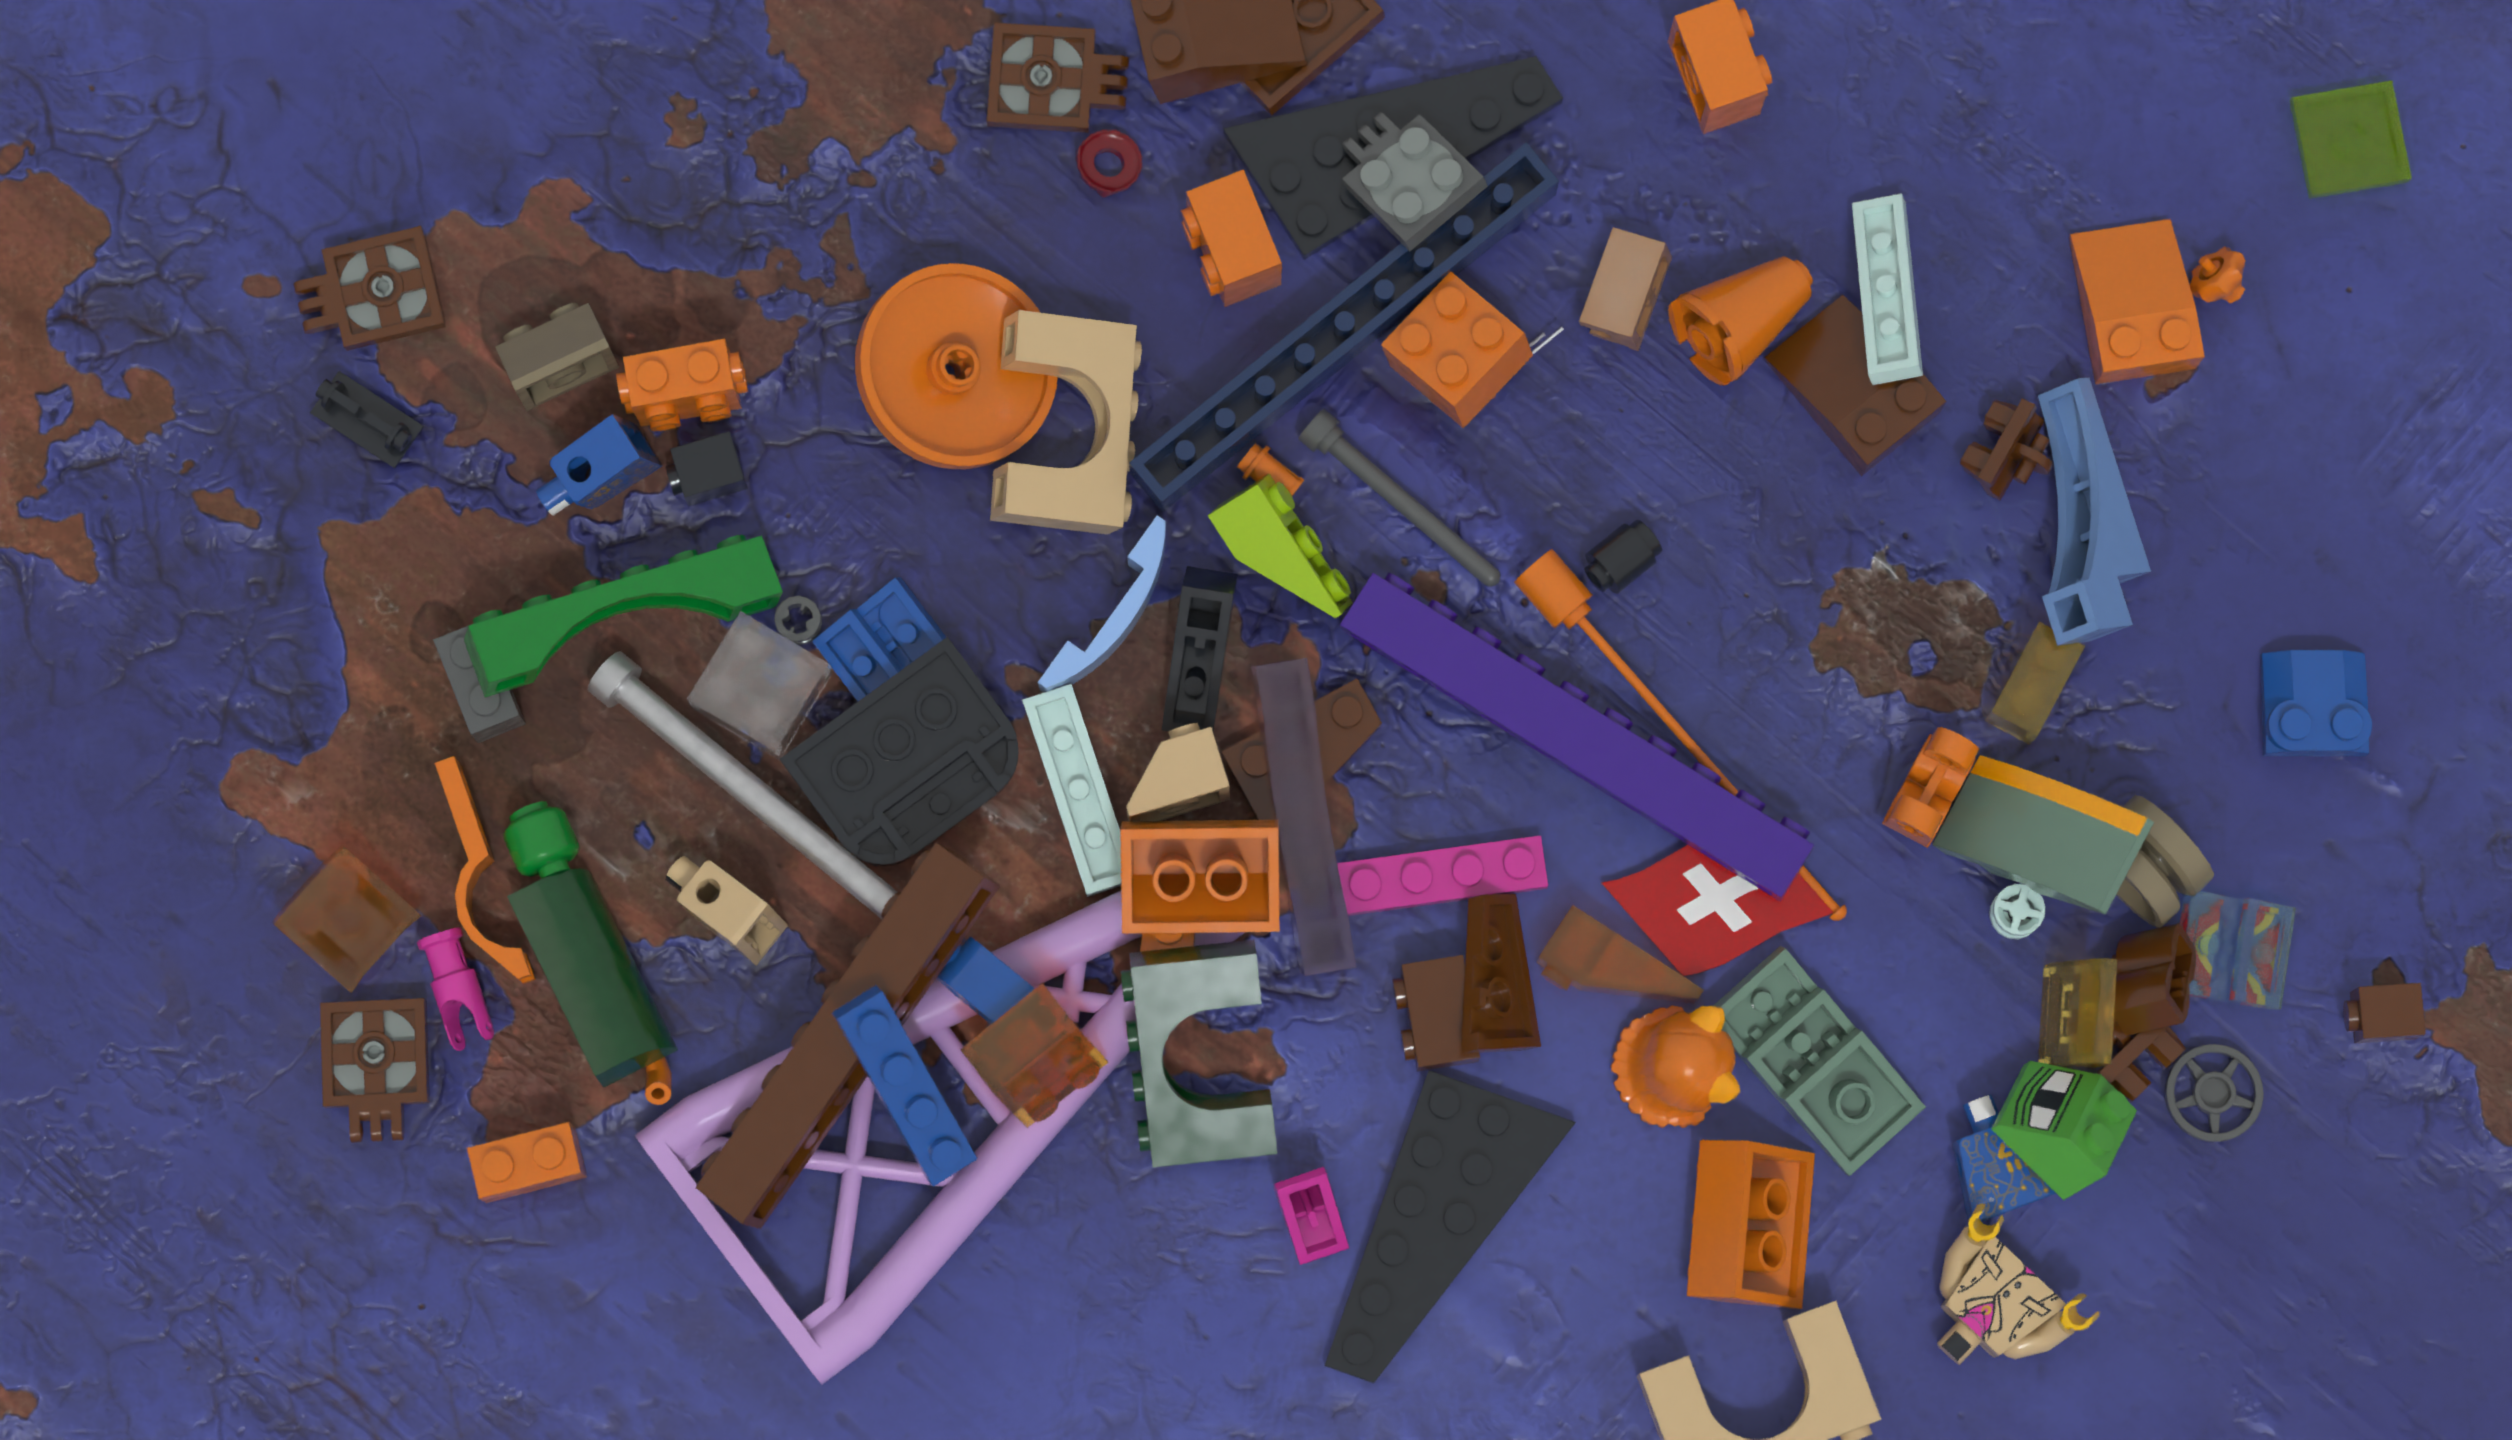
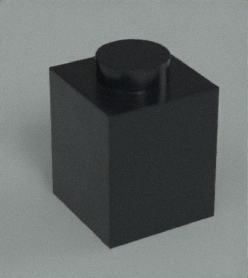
[665,431,748,506]

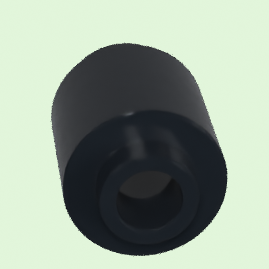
[1584,520,1662,594]

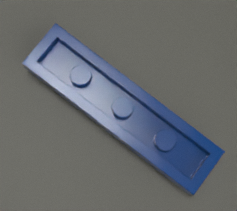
[832,985,977,1187]

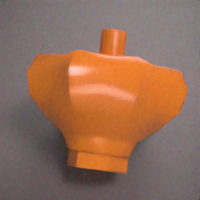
[2189,246,2246,304]

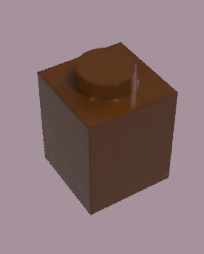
[2343,983,2426,1044]

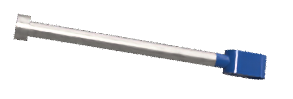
[588,651,1045,1040]

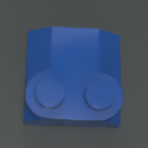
[2260,650,2372,756]

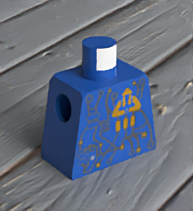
[536,414,662,516]
[1952,1094,2056,1222]

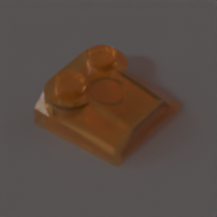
[272,845,422,993]

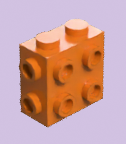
[616,339,748,431]

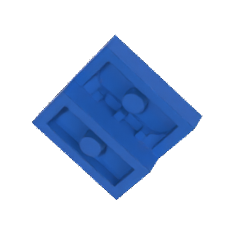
[812,577,946,702]

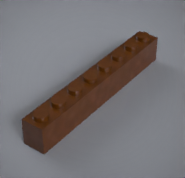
[695,843,1001,1229]

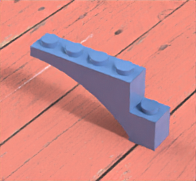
[2038,377,2151,646]

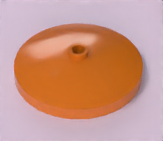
[855,263,1058,469]

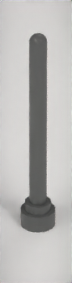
[1298,408,1501,587]

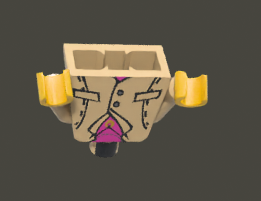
[1937,1203,2100,1365]

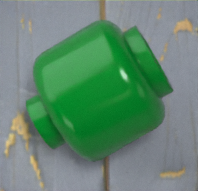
[503,801,580,879]

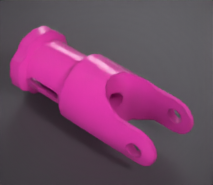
[417,927,494,1051]

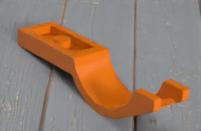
[435,756,536,984]

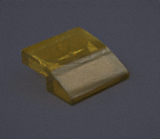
[2038,959,2117,1068]

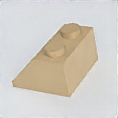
[1126,723,1230,821]

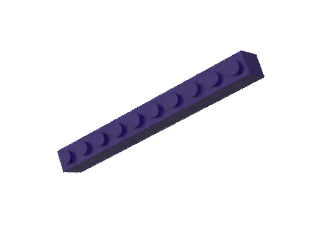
[1340,572,1814,902]

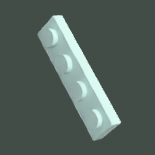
[1852,193,1923,385]
[1022,684,1121,897]

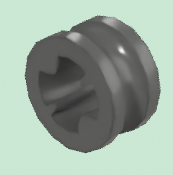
[774,596,822,645]

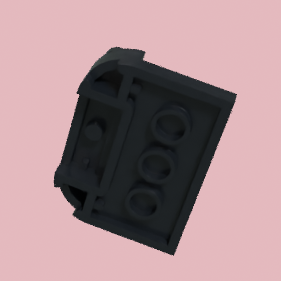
[780,637,1019,866]

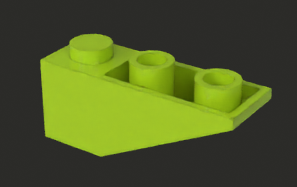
[1207,474,1353,618]

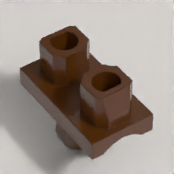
[1960,399,2053,501]
[2092,1013,2186,1103]

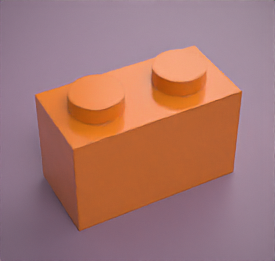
[467,1122,587,1203]

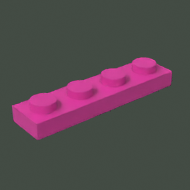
[1336,835,1548,917]

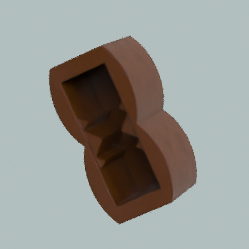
[2105,923,2196,1036]

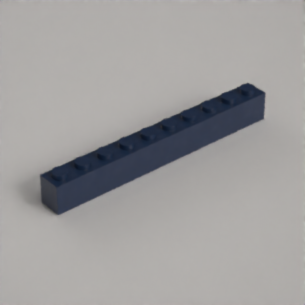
[1129,142,1559,513]

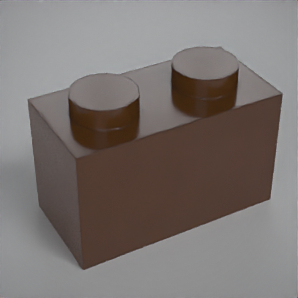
[1392,955,1480,1072]

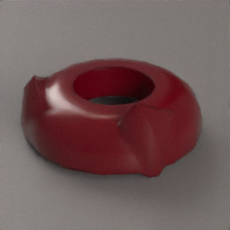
[1076,130,1142,198]

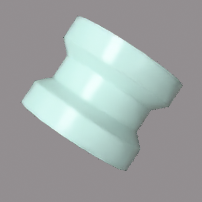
[1989,884,2045,940]

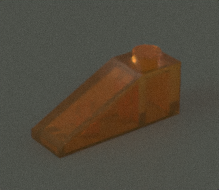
[1536,905,1704,1004]

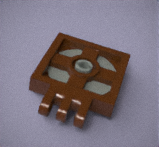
[987,22,1129,133]
[293,226,446,351]
[320,998,430,1143]

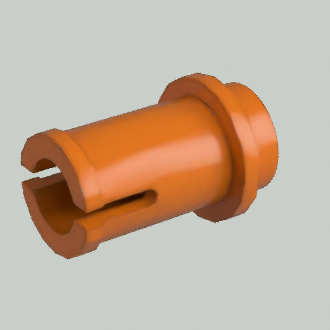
[1237,443,1305,496]

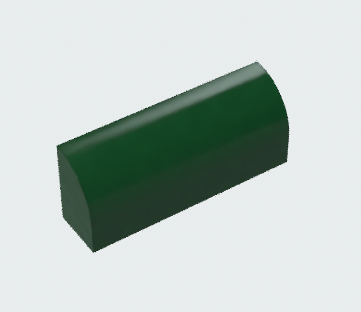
[507,868,678,1088]

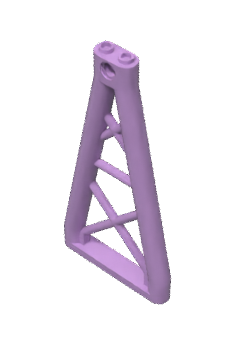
[635,890,1245,1385]

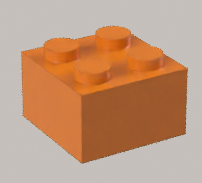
[1668,0,1772,134]
[1181,169,1282,307]
[1381,271,1533,429]

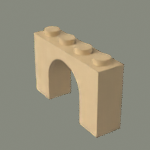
[990,310,1142,535]
[1636,1301,1881,1440]

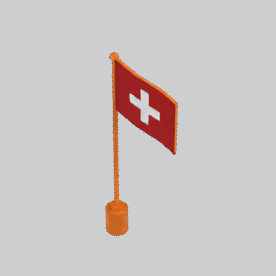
[1514,549,1847,976]

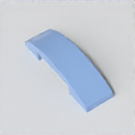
[1038,515,1166,693]

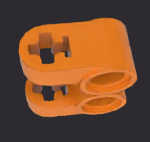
[1882,727,1979,848]

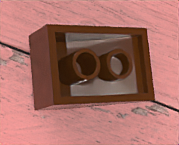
[1131,0,1307,104]
[1763,295,1946,476]

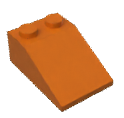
[2069,219,2205,384]

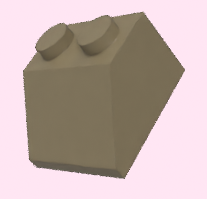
[495,303,619,411]

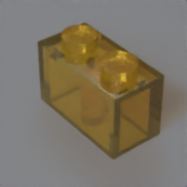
[1984,622,2085,745]

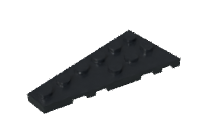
[1223,56,1563,260]
[1325,1070,1576,1384]

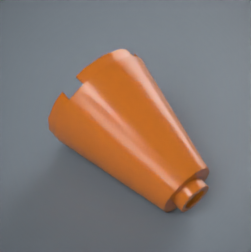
[1668,256,1813,386]

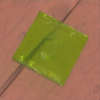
[2290,80,2412,199]

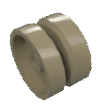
[2116,795,2214,928]

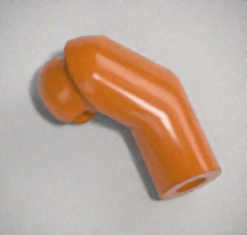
[645,1057,672,1105]

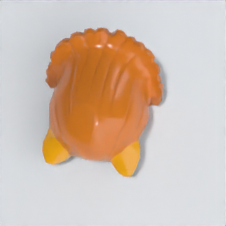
[1610,1005,1740,1128]

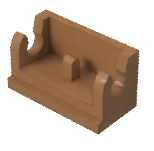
[1579,227,1672,351]

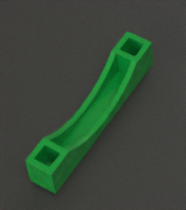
[464,535,783,698]

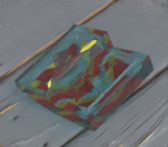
[2180,891,2296,1010]

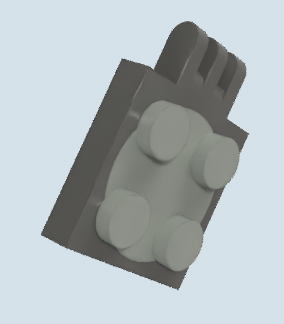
[1341,111,1488,252]

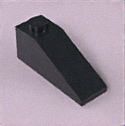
[1162,566,1238,732]

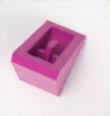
[1274,1167,1349,1265]

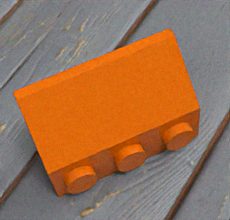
[1120,820,1280,934]
[1687,1140,1815,1309]

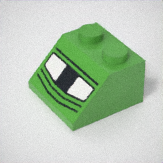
[1991,1061,2137,1200]

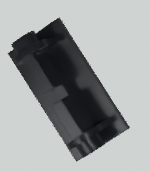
[310,371,424,469]

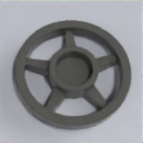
[2165,1044,2263,1142]

